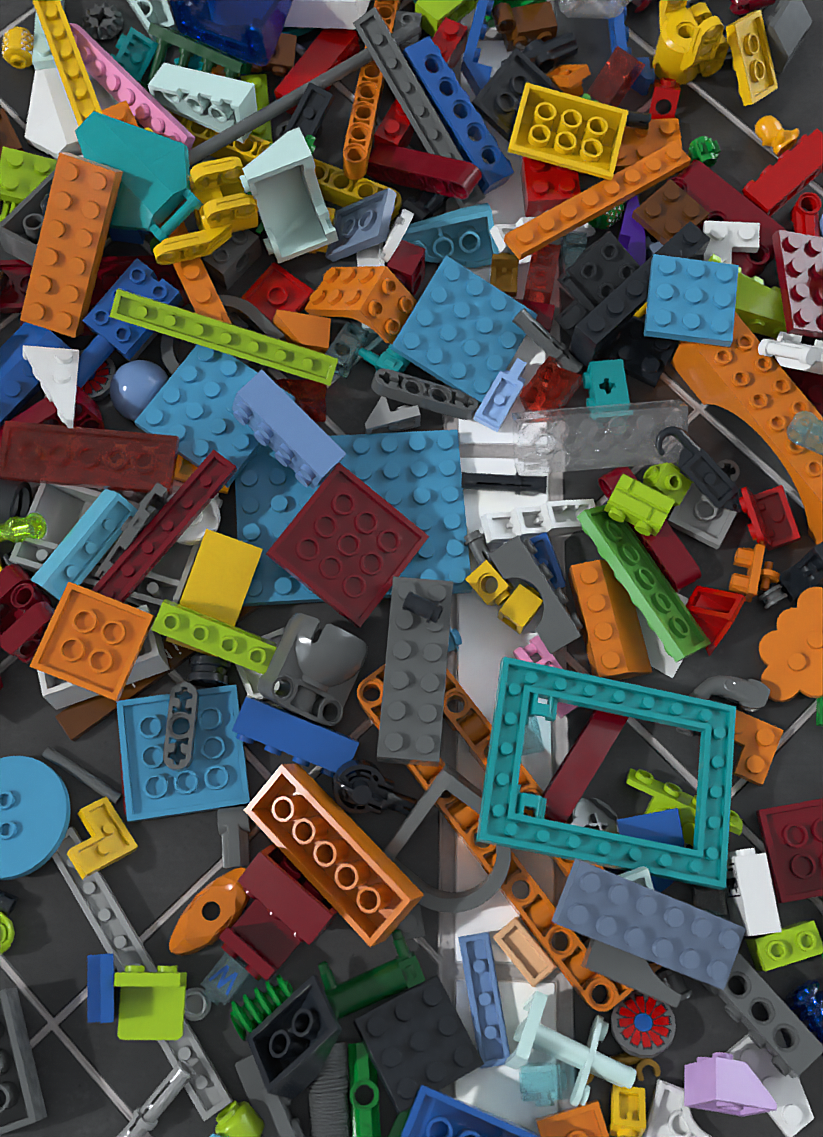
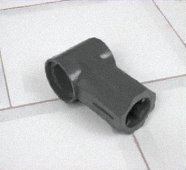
[217,806,252,869]

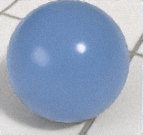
[110,360,169,421]

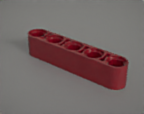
[366,143,482,200]
[598,464,702,592]
[533,710,629,823]

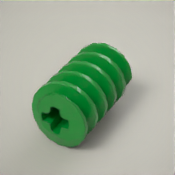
[230,974,294,1041]

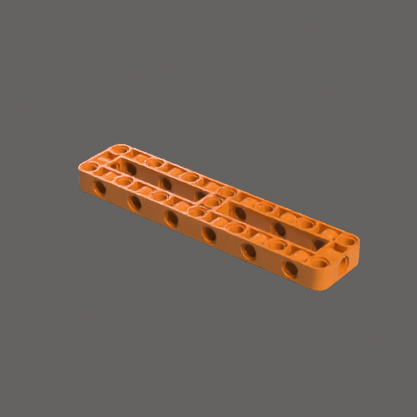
[357,664,662,1012]

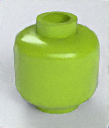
[216,1101,264,1137]

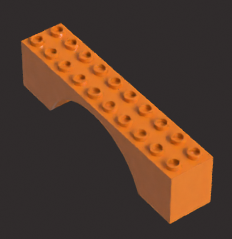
[671,312,823,545]

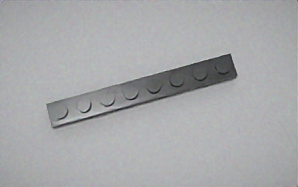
[353,7,486,209]

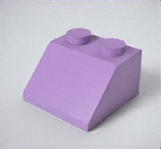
[684,1052,777,1117]

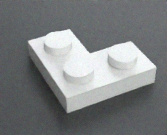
[702,221,759,264]

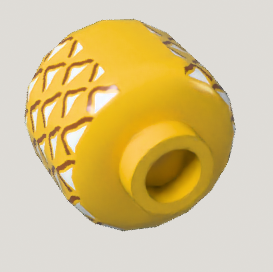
[2,27,34,69]

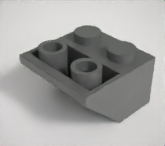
[764,0,812,74]

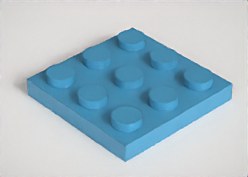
[644,254,739,347]

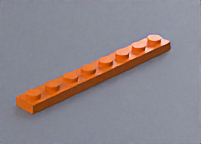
[504,141,691,260]

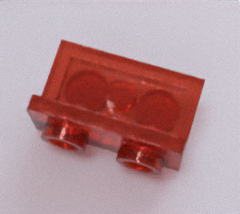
[519,356,583,423]
[273,378,327,422]

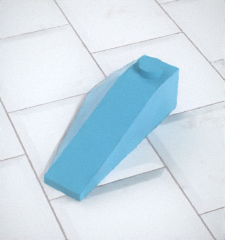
[402,203,499,268]

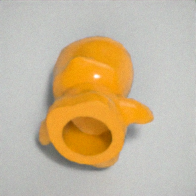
[755,115,799,158]

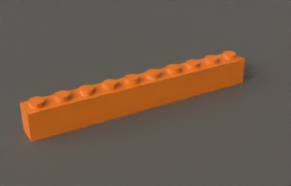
[101,100,232,324]

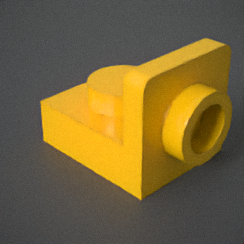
[609,1085,646,1137]

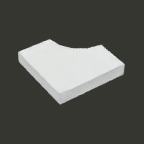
[642,1079,712,1137]

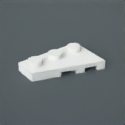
[725,1020,814,1137]

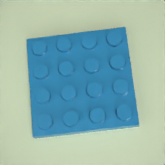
[390,255,538,405]
[134,344,295,488]
[116,684,251,822]

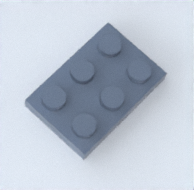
[325,188,397,262]

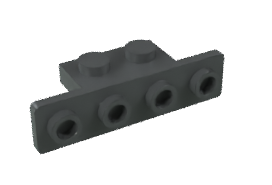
[235,1055,305,1137]

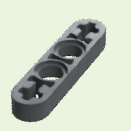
[371,368,478,420]

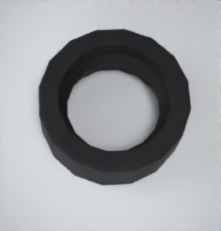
[0,476,32,533]

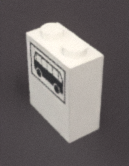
[725,848,782,936]

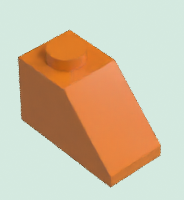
[272,309,331,354]

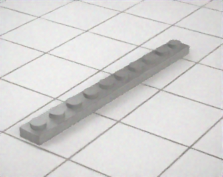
[52,827,233,1121]

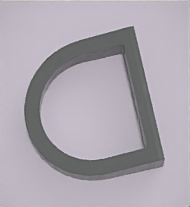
[161,295,287,376]
[383,763,512,913]

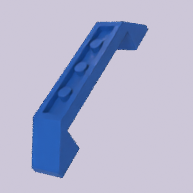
[460,0,494,96]
[606,0,655,96]

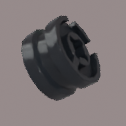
[187,656,231,687]

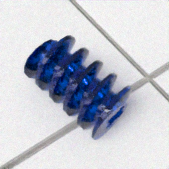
[785,979,823,1057]

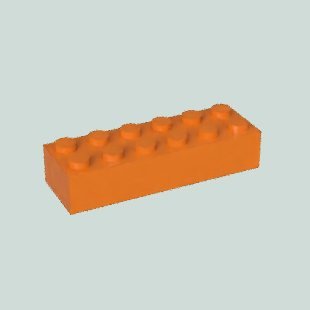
[20,152,123,338]
[244,763,424,947]

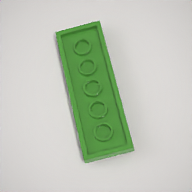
[577,504,711,663]

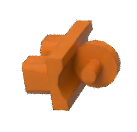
[729,544,780,602]

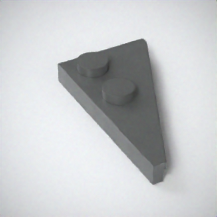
[95,482,167,579]

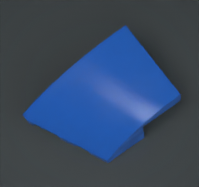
[615,808,685,893]

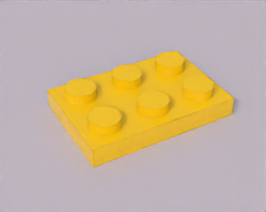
[726,10,778,106]

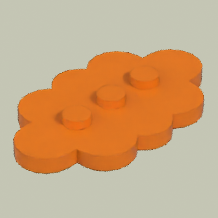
[759,587,823,703]

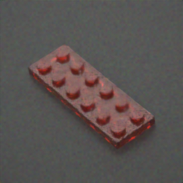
[0,421,180,495]

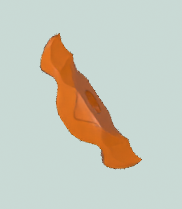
[169,867,250,956]

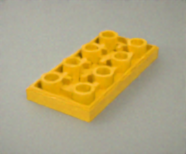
[166,529,263,657]

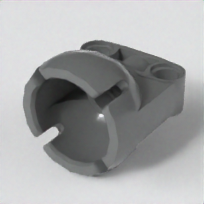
[258,613,368,726]

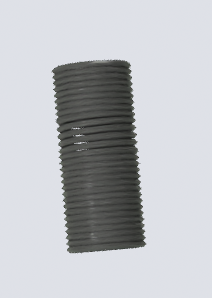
[308,1041,351,1137]

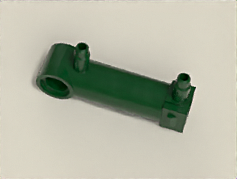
[318,929,426,1020]

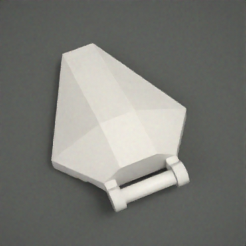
[25,68,119,159]
[758,332,823,375]

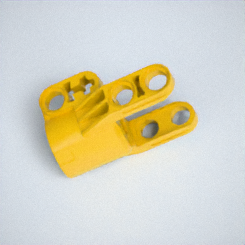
[652,0,729,85]
[153,156,258,265]

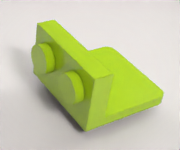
[114,965,187,1040]

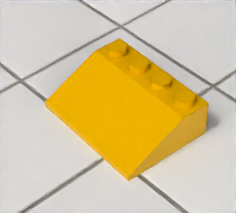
[507,82,628,181]

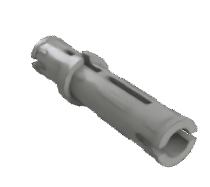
[117,1060,195,1137]

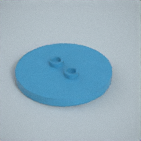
[0,756,71,880]

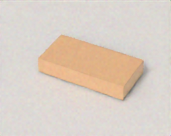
[492,917,557,988]

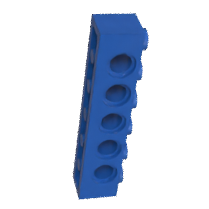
[402,36,514,195]

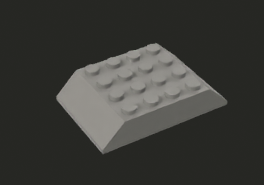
[9,455,201,611]

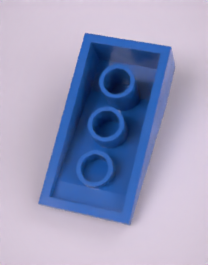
[401,1084,541,1137]

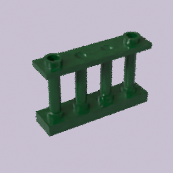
[136,22,253,92]

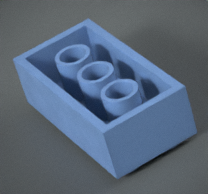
[232,370,346,490]

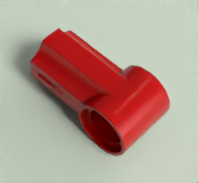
[790,192,822,237]

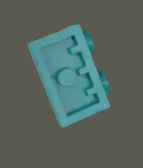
[110,27,158,81]

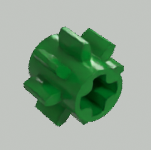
[687,136,721,168]

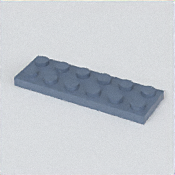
[551,858,746,990]

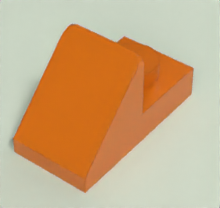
[545,64,591,97]

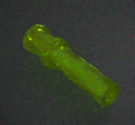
[0,513,47,543]

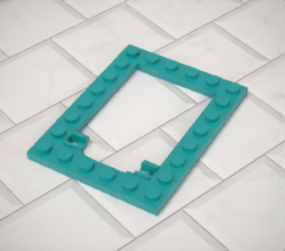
[476,657,736,890]

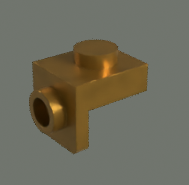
[490,253,519,297]

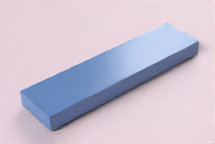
[458,932,510,1069]

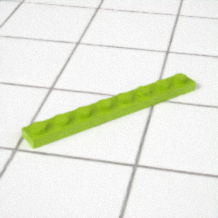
[110,288,338,386]

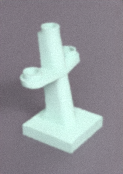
[505,991,636,1107]

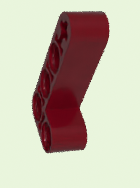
[0,386,104,467]

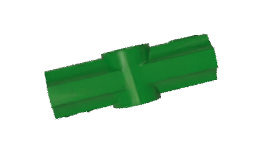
[348,1043,381,1137]

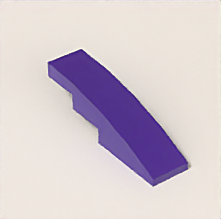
[618,195,646,266]

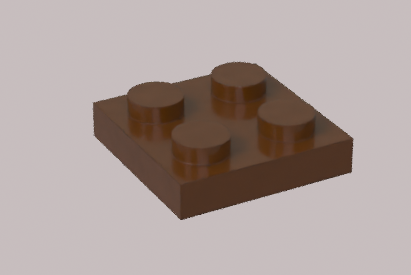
[632,179,710,245]

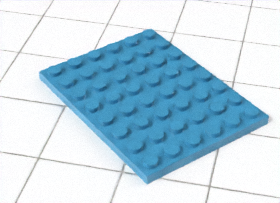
[235,429,472,607]

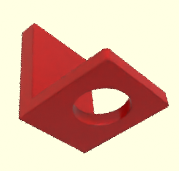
[649,77,681,119]

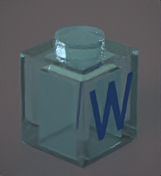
[201,953,251,1005]

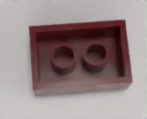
[237,843,339,945]

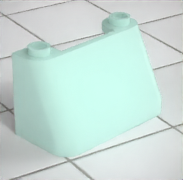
[239,127,339,264]

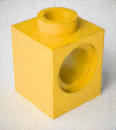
[465,560,514,606]
[497,584,543,634]

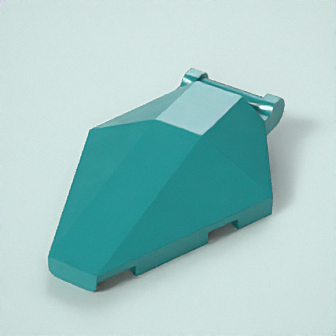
[75,111,204,242]

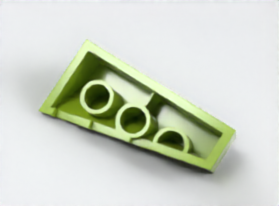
[708,254,787,339]

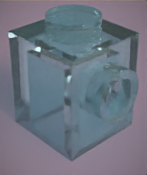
[518,1061,567,1107]

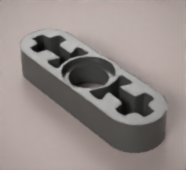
[163,682,199,772]

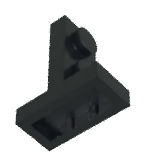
[777,542,823,602]

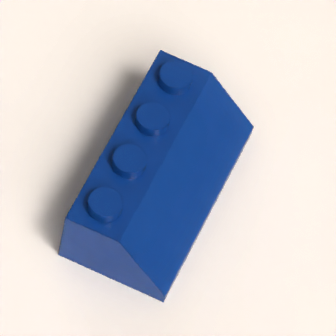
[0,322,71,427]

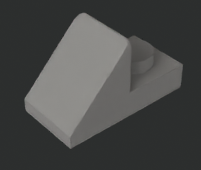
[365,396,421,434]

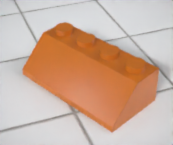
[568,560,652,681]

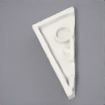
[22,345,79,428]

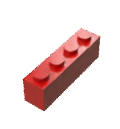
[274,28,360,115]
[742,128,823,217]

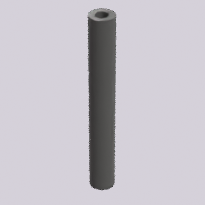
[42,747,123,805]

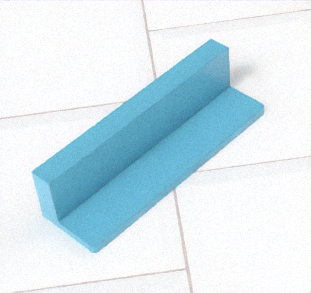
[31,489,138,601]

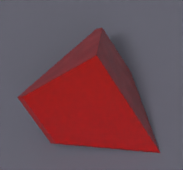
[686,585,746,657]

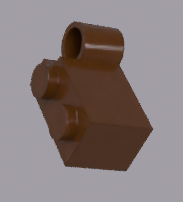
[491,1,558,52]

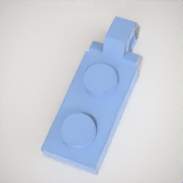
[473,358,527,433]

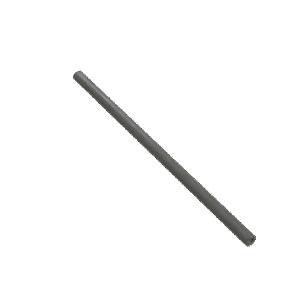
[188,21,421,166]

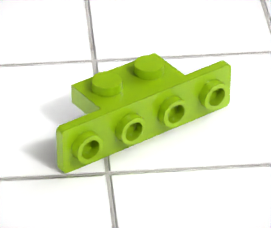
[626,768,743,846]

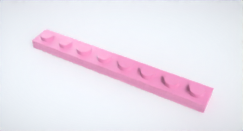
[69,23,195,151]

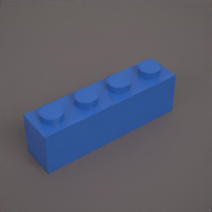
[232,695,359,778]

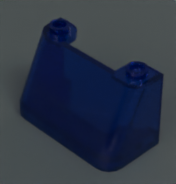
[170,0,293,66]

